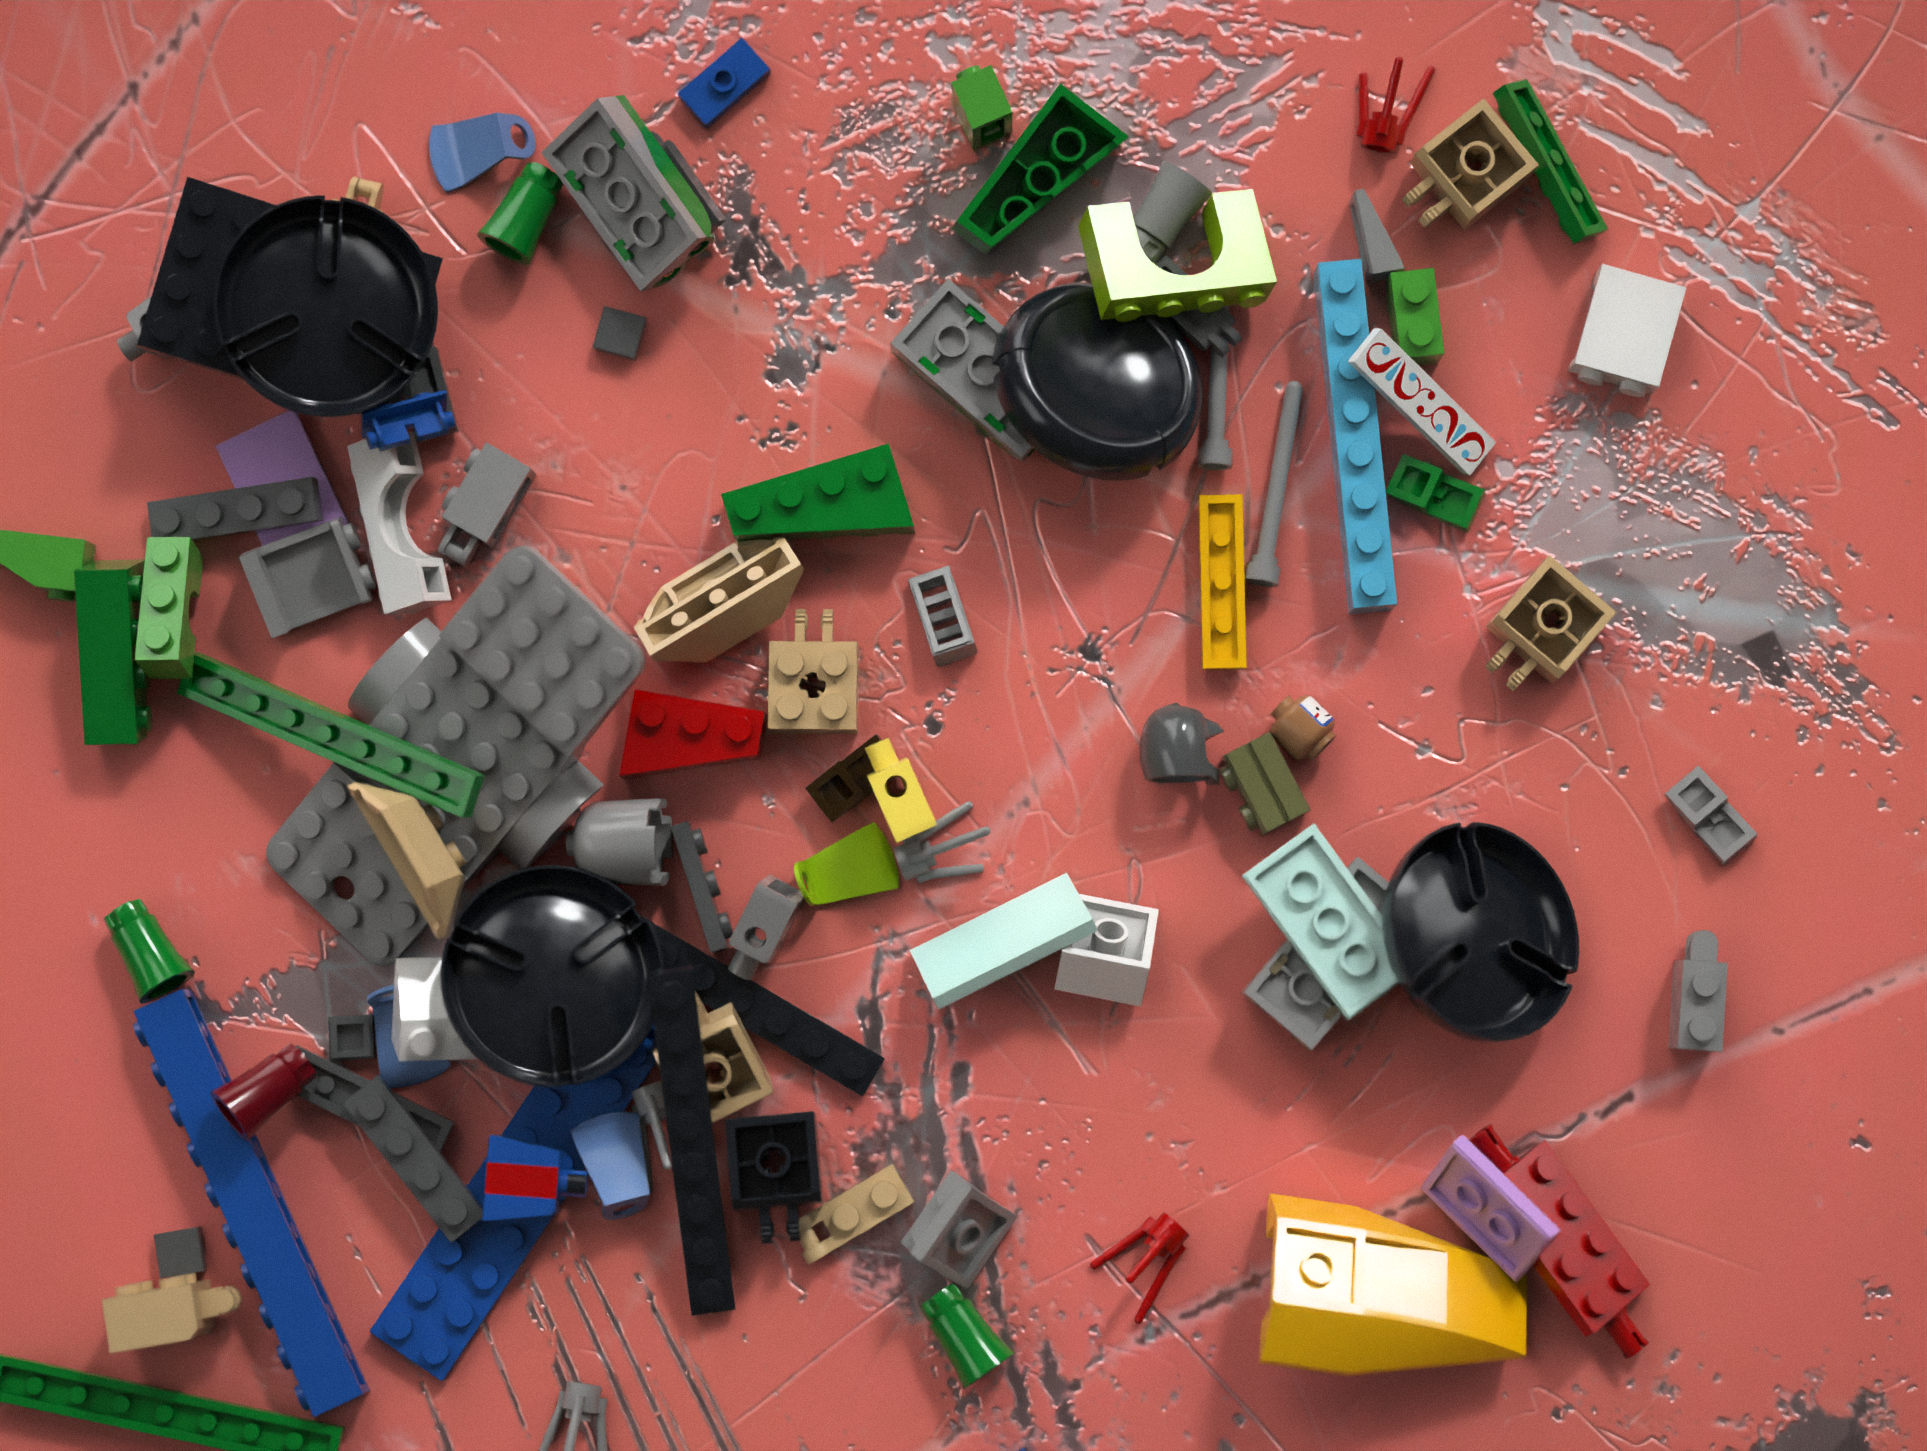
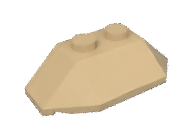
[634,537,804,663]
[347,782,467,943]

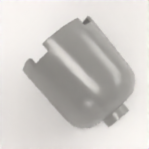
[566,799,673,886]

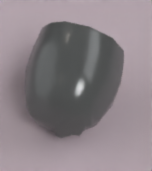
[1139,703,1224,785]

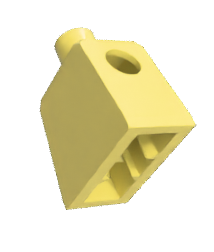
[865,738,937,843]

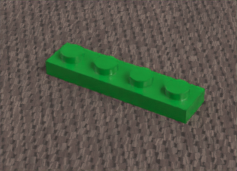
[1492,79,1608,244]

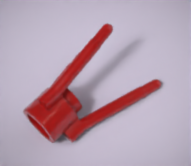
[1356,56,1435,154]
[1090,1212,1190,1324]

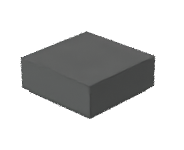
[593,306,647,361]
[328,1014,376,1061]
[154,1226,207,1278]

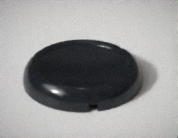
[214,195,438,417]
[993,283,1202,481]
[1382,822,1579,1042]
[440,865,664,1087]

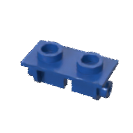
[361,390,455,452]

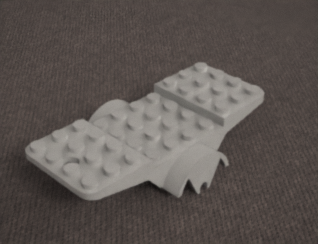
[266,545,645,966]

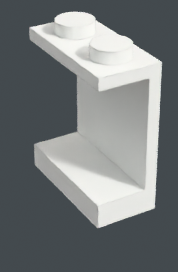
[1568,264,1687,397]

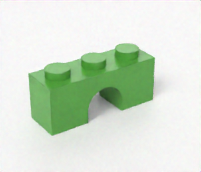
[135,537,204,679]

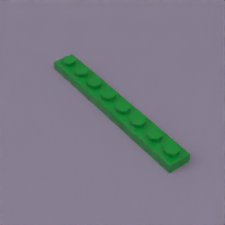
[177,652,485,818]
[0,1353,345,1451]

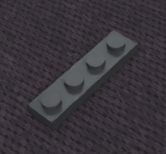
[147,477,323,541]
[295,1045,456,1153]
[342,1075,483,1243]

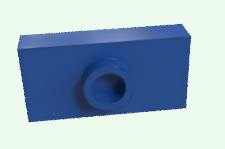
[677,38,771,129]

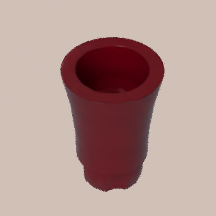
[210,1043,317,1141]

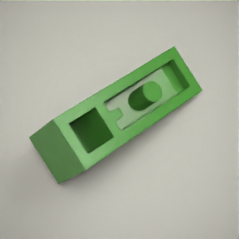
[0,530,96,602]

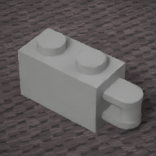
[438,442,536,567]
[1668,930,1728,1052]

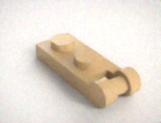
[786,1164,915,1265]

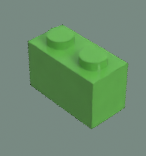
[951,65,1013,151]
[1385,268,1445,365]

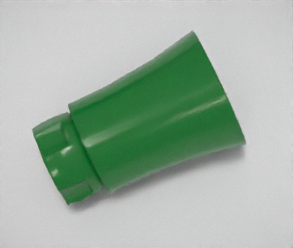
[477,162,564,265]
[104,899,195,1003]
[920,1283,1014,1389]

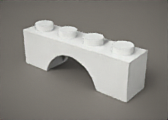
[347,432,452,614]

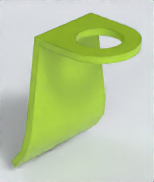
[794,822,899,906]

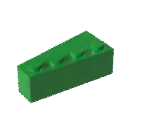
[952,84,1129,255]

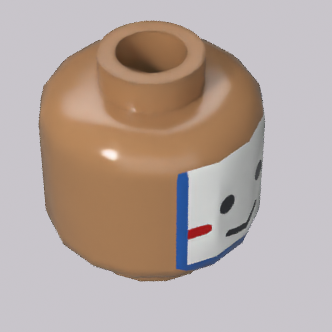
[1270,695,1336,760]

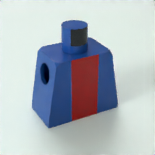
[482,1134,588,1221]

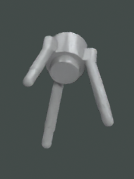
[894,801,991,884]
[631,1082,672,1194]
[539,1381,608,1451]

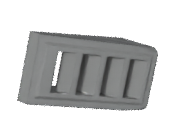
[1349,189,1405,283]
[908,565,978,666]

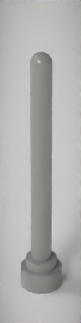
[1197,306,1233,470]
[1245,381,1303,587]

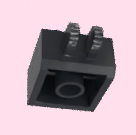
[725,1111,824,1244]

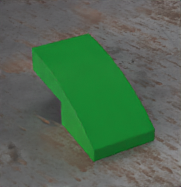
[1386,454,1486,533]

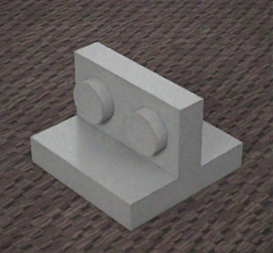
[901,1170,1018,1289]

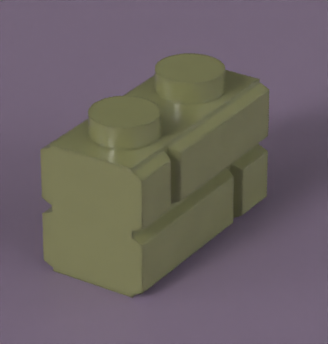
[1218,732,1311,836]

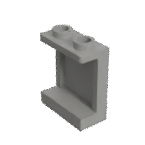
[239,516,377,638]

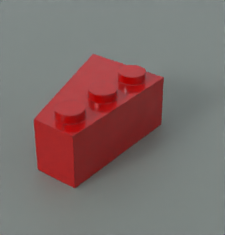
[619,689,768,780]

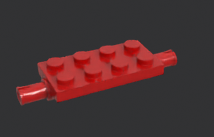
[1468,1124,1650,1359]

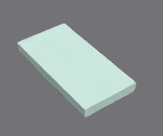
[1241,823,1399,1020]
[910,873,1098,1009]

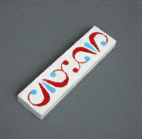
[1348,328,1496,476]

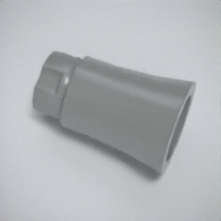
[1133,161,1212,264]

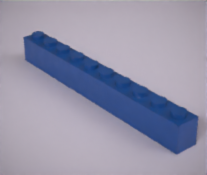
[133,989,370,1417]

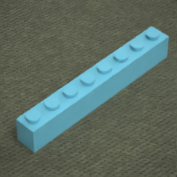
[1313,259,1397,614]

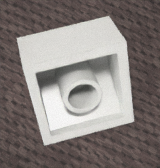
[1054,894,1159,1006]
[391,957,477,1061]

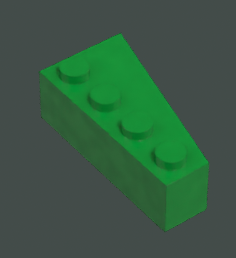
[721,443,915,542]
[74,559,152,745]

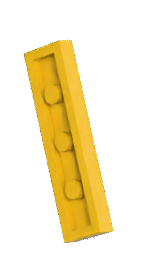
[1198,494,1247,670]

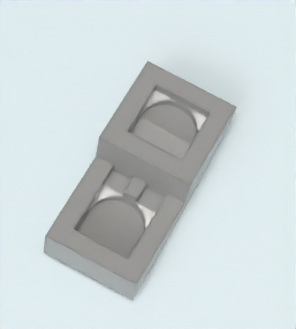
[1665,766,1758,866]

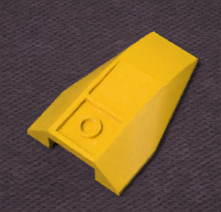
[1259,1193,1527,1376]

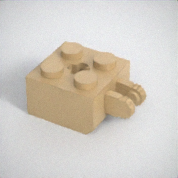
[1401,98,1539,230]
[1485,555,1617,691]
[768,609,859,734]
[652,991,773,1123]
[102,1273,243,1353]

